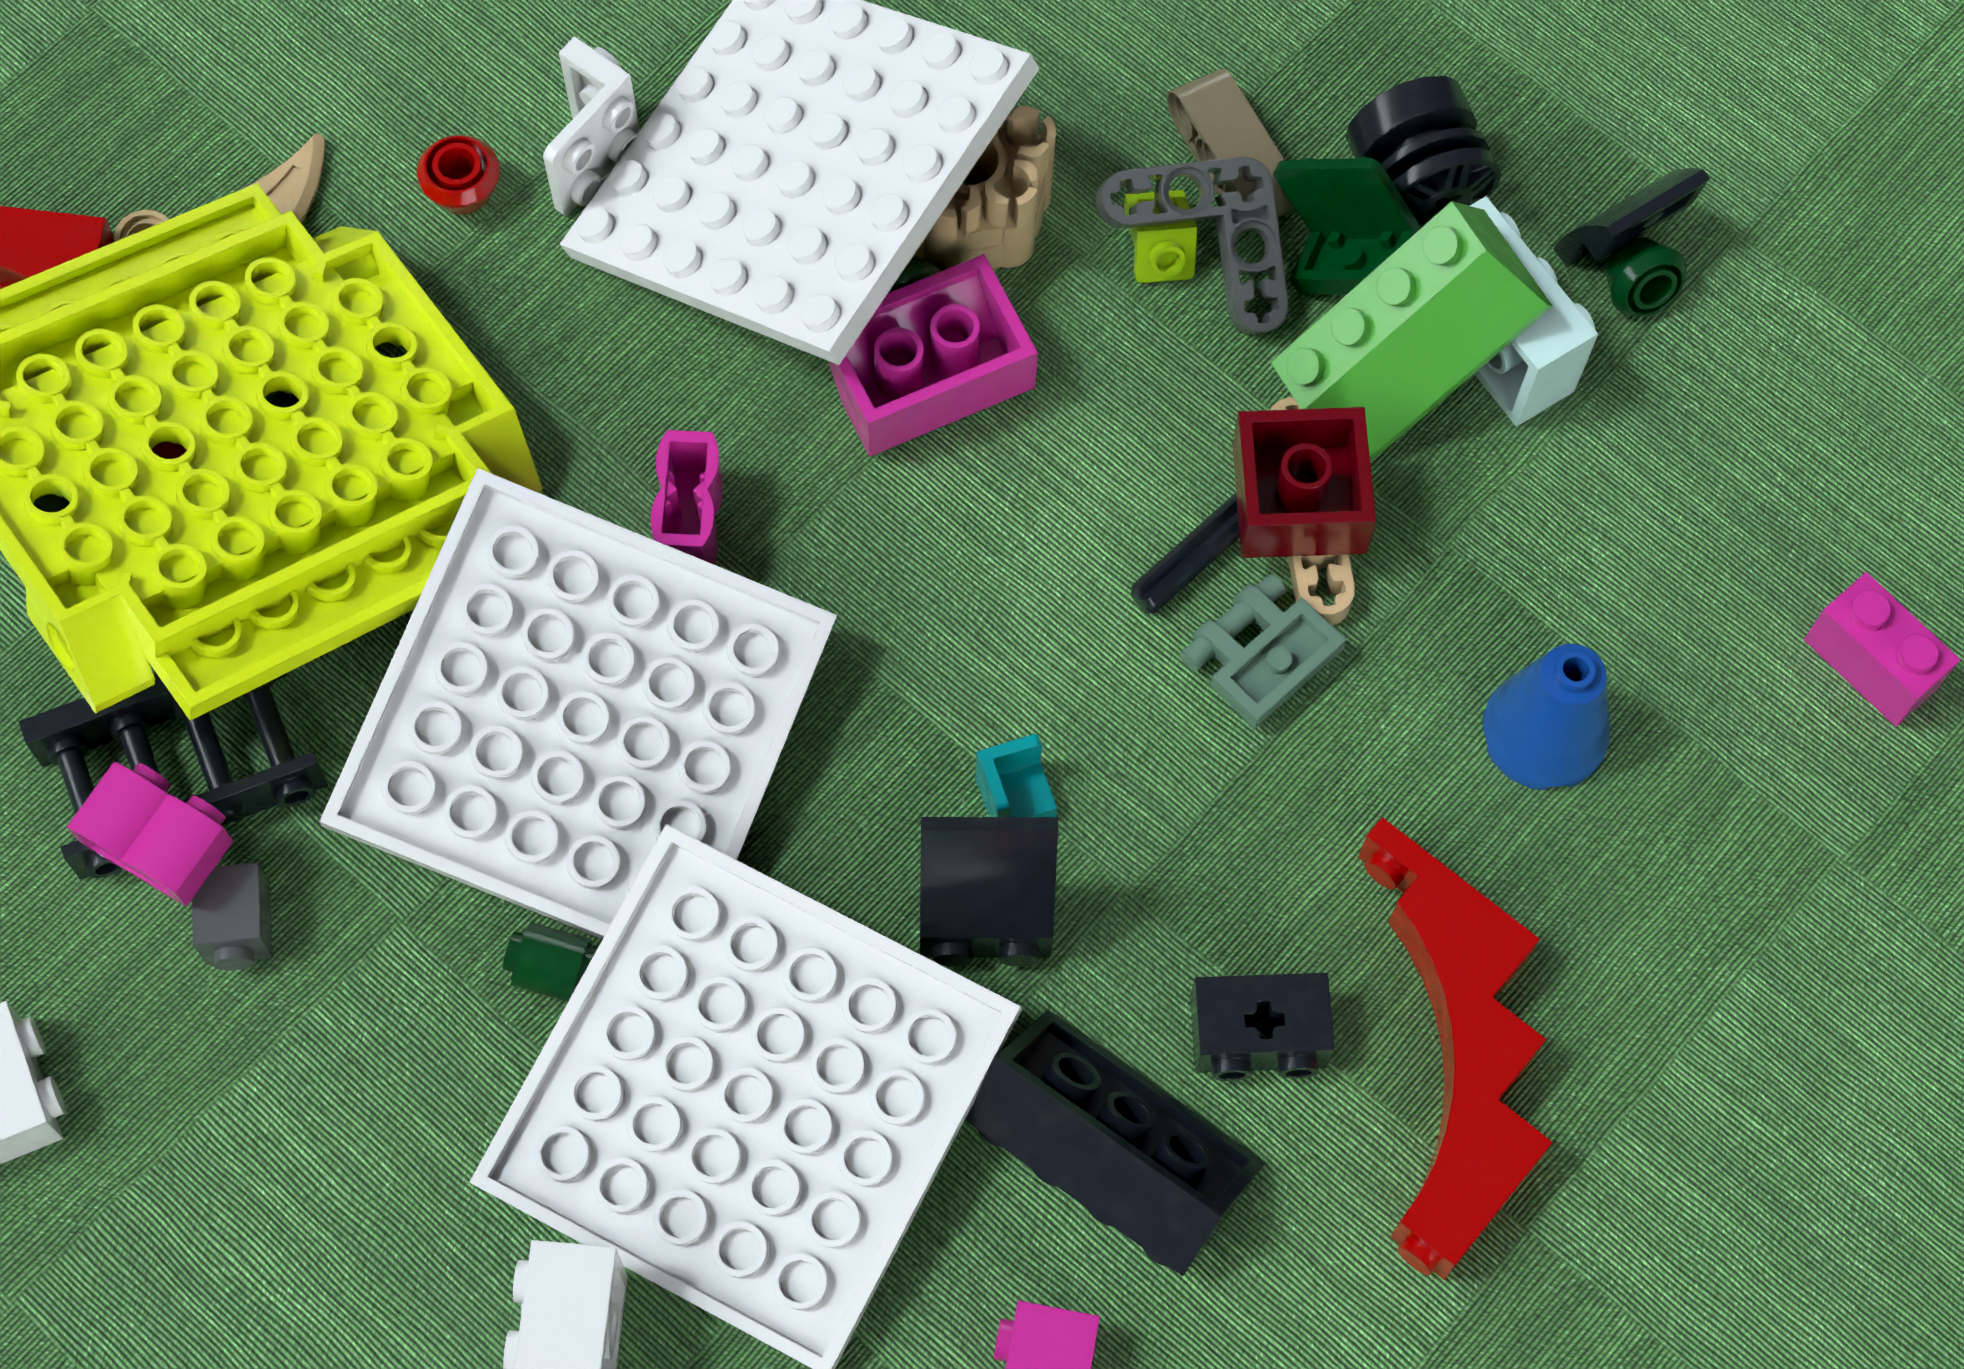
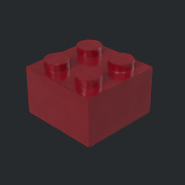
[1232,407,1376,558]

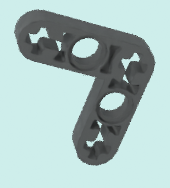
[1095,157,1288,336]

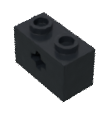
[1190,973,1335,1081]

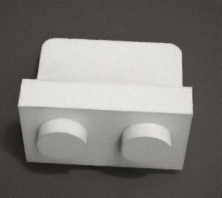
[543,36,640,216]

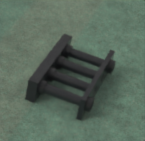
[18,671,328,880]

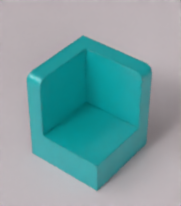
[975,734,1057,817]

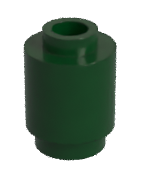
[502,922,598,1002]

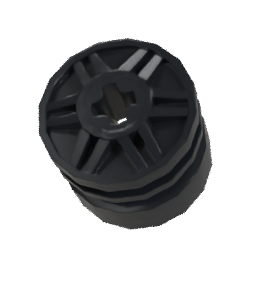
[1346,76,1502,228]

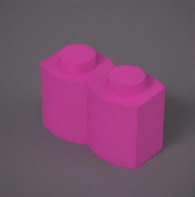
[651,430,723,565]
[67,762,233,907]

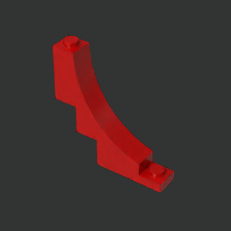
[1358,817,1553,1280]

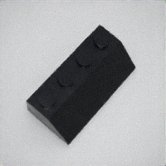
[965,1009,1266,1276]

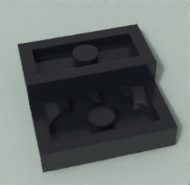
[1553,168,1710,267]

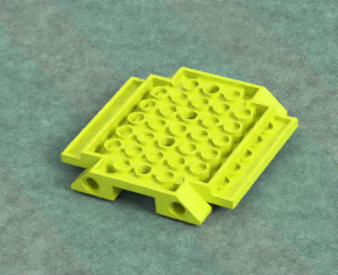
[0,183,543,721]

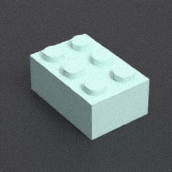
[1470,196,1598,427]

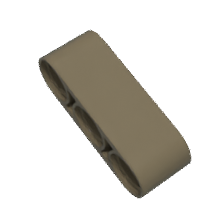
[1167,68,1296,232]

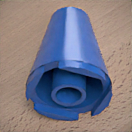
[1482,644,1610,790]

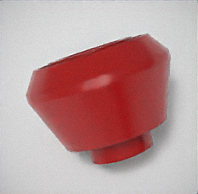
[417,135,500,214]

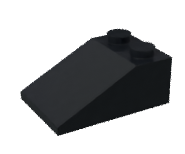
[920,817,1058,966]

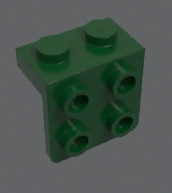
[1273,157,1421,295]

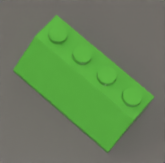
[1270,201,1553,462]

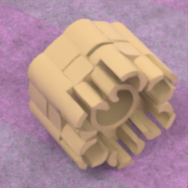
[914,104,1056,272]

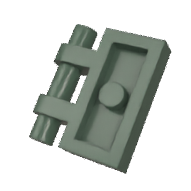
[1179,574,1347,729]

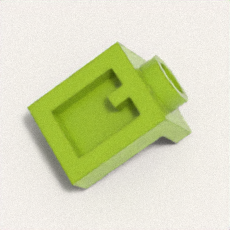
[1124,190,1197,283]

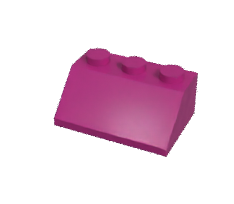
[828,254,1038,457]

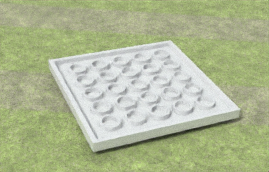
[560,0,1039,365]
[319,468,837,939]
[469,824,1022,1369]

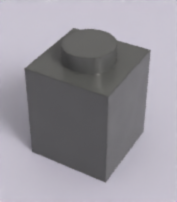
[192,862,273,970]

